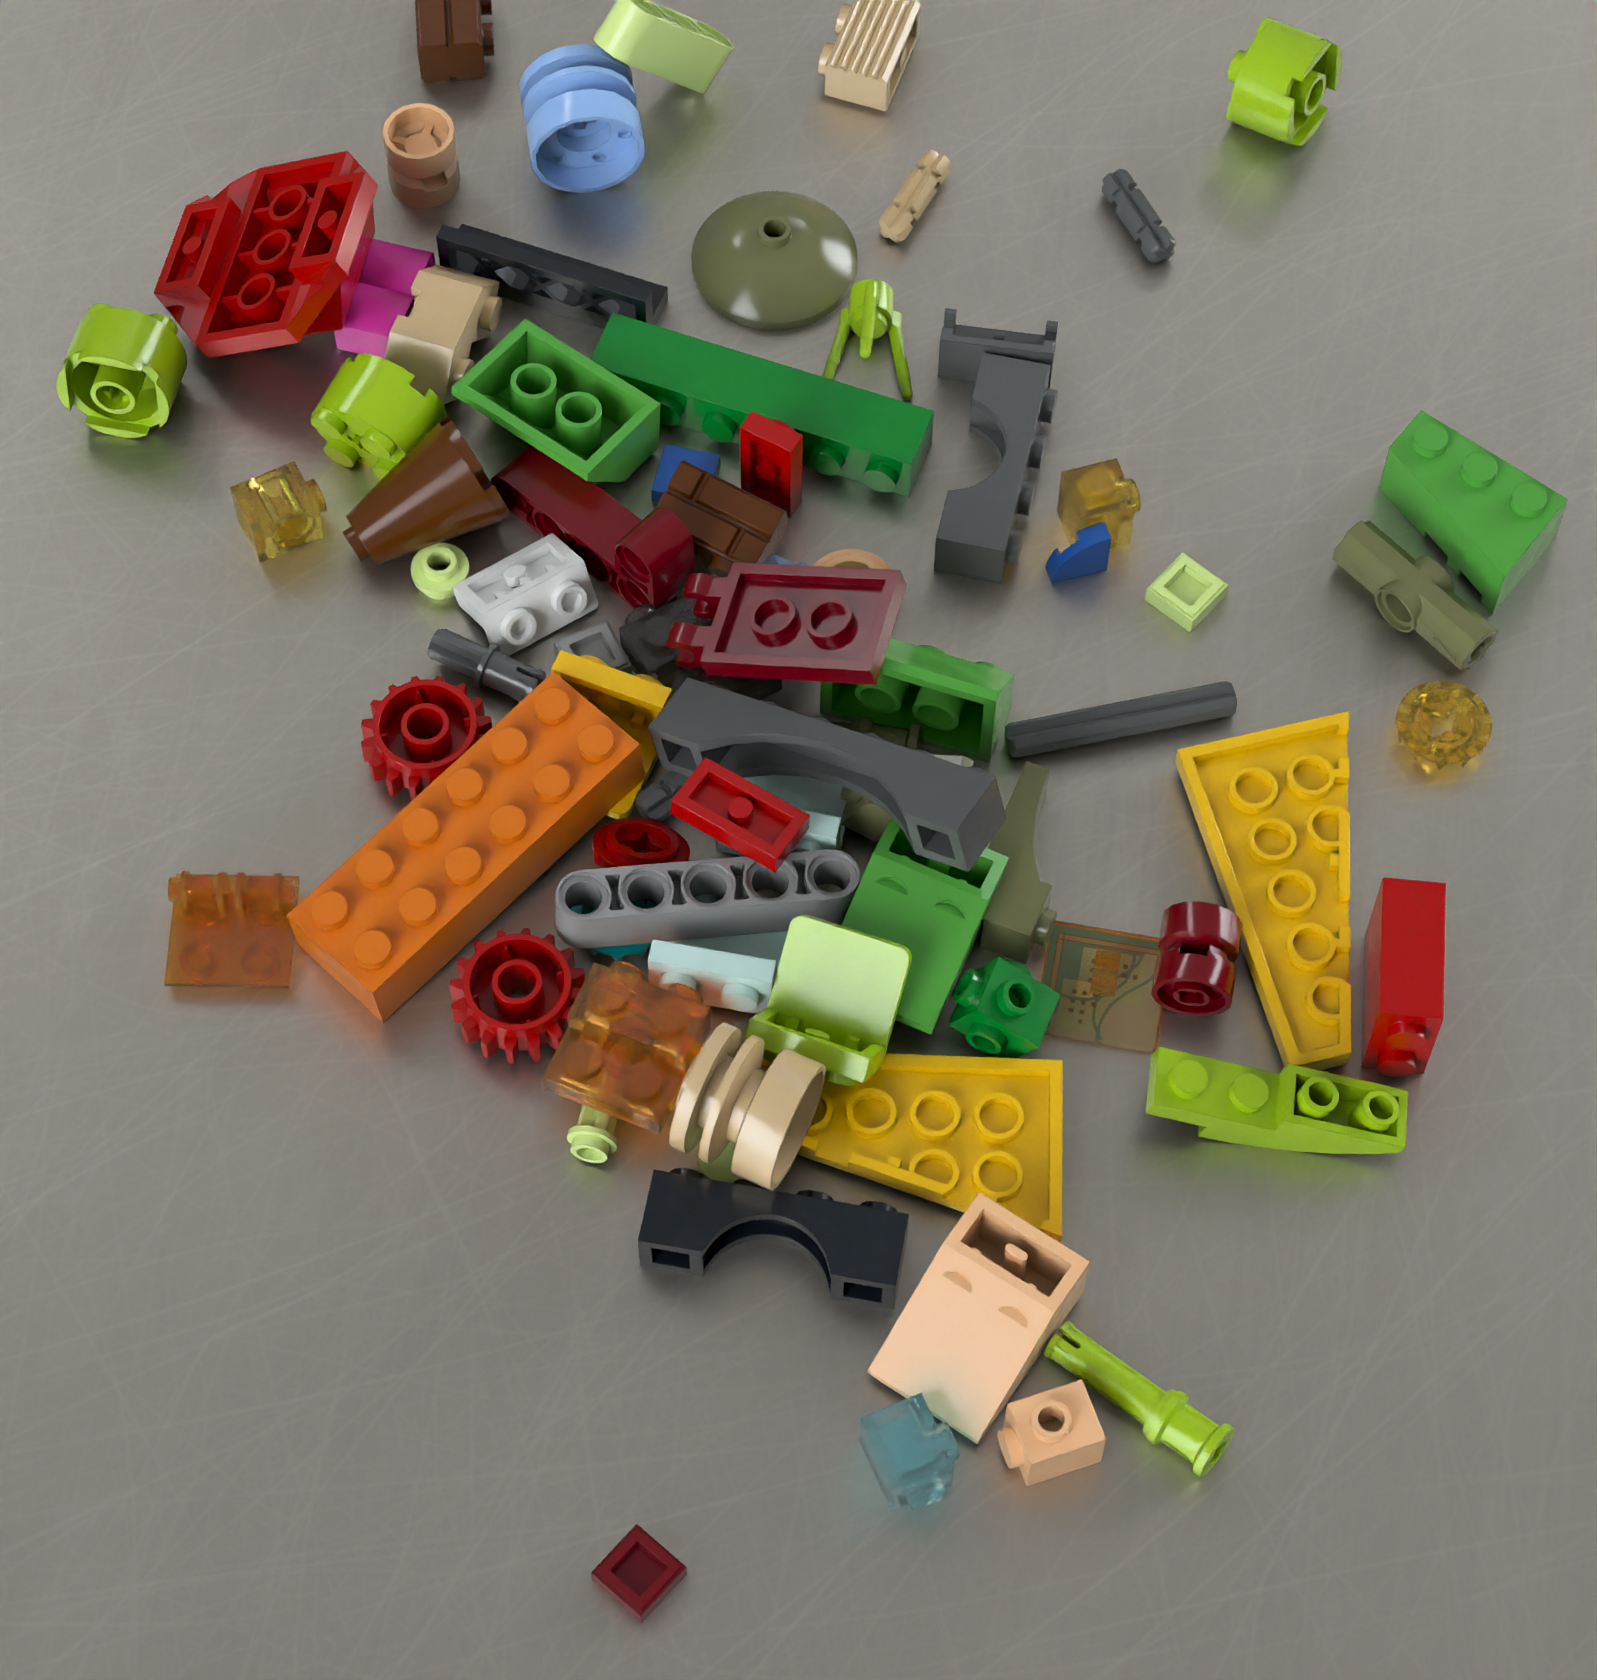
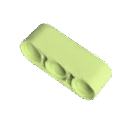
[593,0,734,93]

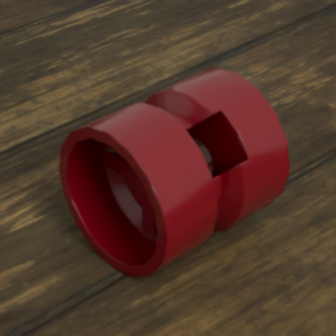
[1151,901,1243,1016]

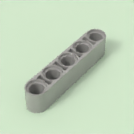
[555,849,860,948]

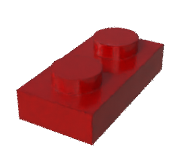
[740,411,803,518]
[671,757,810,873]

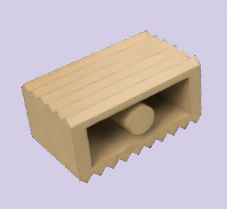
[818,0,921,111]

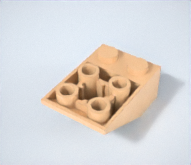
[868,1192,1090,1444]

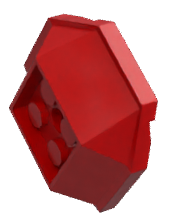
[154,151,378,358]

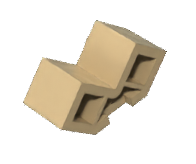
[384,265,502,404]

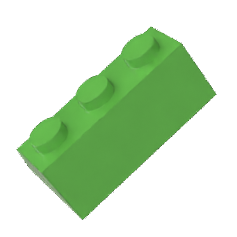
[451,319,660,482]
[820,638,1015,763]

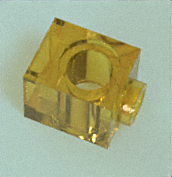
[230,461,327,563]

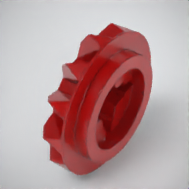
[592,818,690,868]

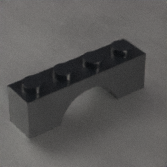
[638,1168,909,1310]

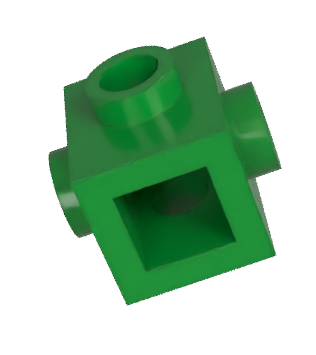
[948,957,1060,1058]

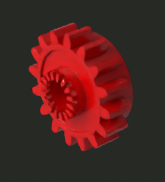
[361,676,492,801]
[449,928,588,1064]

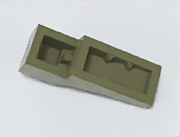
[980,761,1057,964]

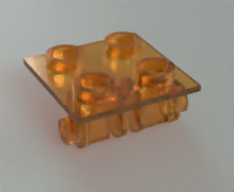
[164,871,300,989]

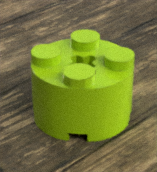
[1226,17,1342,146]
[56,303,187,438]
[311,353,447,480]

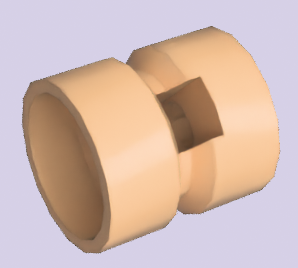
[382,103,460,209]

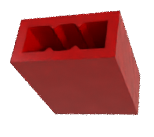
[1361,877,1446,1077]

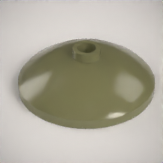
[691,191,857,330]

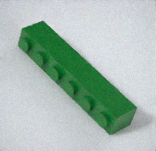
[590,313,934,497]

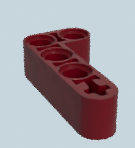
[491,445,694,617]

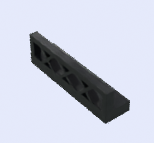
[436,224,668,329]

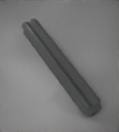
[1004,681,1237,758]

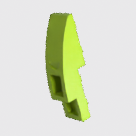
[1145,1046,1408,1154]

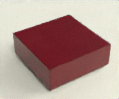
[591,1524,687,1623]

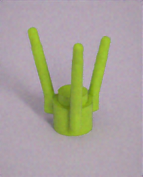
[822,279,913,400]

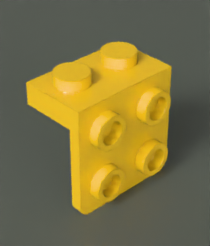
[551,650,672,819]

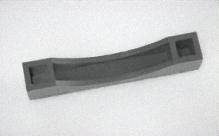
[648,677,1007,872]

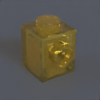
[1057,458,1141,548]

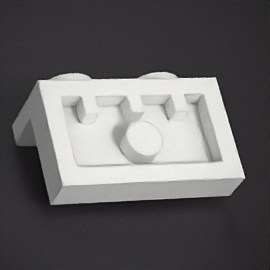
[452,533,598,656]

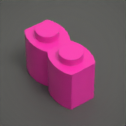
[334,239,435,358]

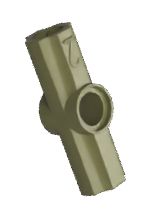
[1332,520,1498,670]

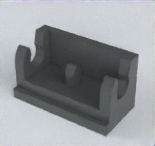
[938,308,1058,388]

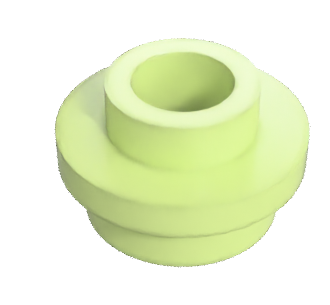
[411,543,470,600]

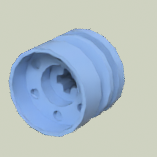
[519,44,645,193]

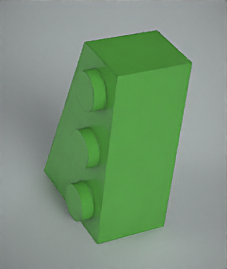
[1379,410,1568,615]

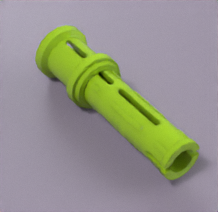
[1044,1321,1235,1478]

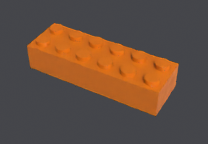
[287,671,646,1023]

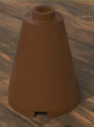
[342,417,511,565]

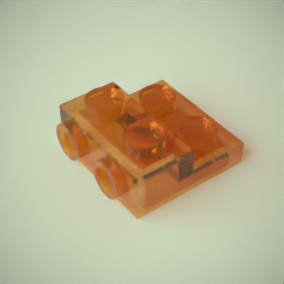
[542,961,711,1134]

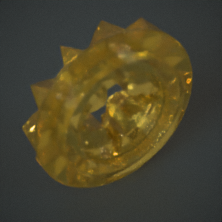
[1394,681,1492,770]

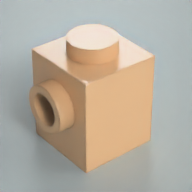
[997,1379,1106,1486]

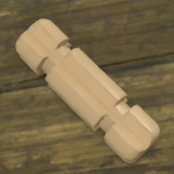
[879,149,950,243]

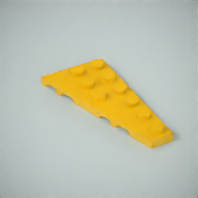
[1175,711,1351,1070]
[681,1046,1063,1243]

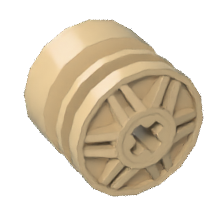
[669,1022,827,1191]

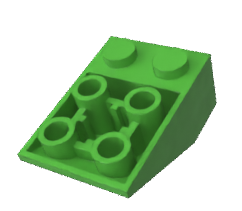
[841,817,1009,1035]

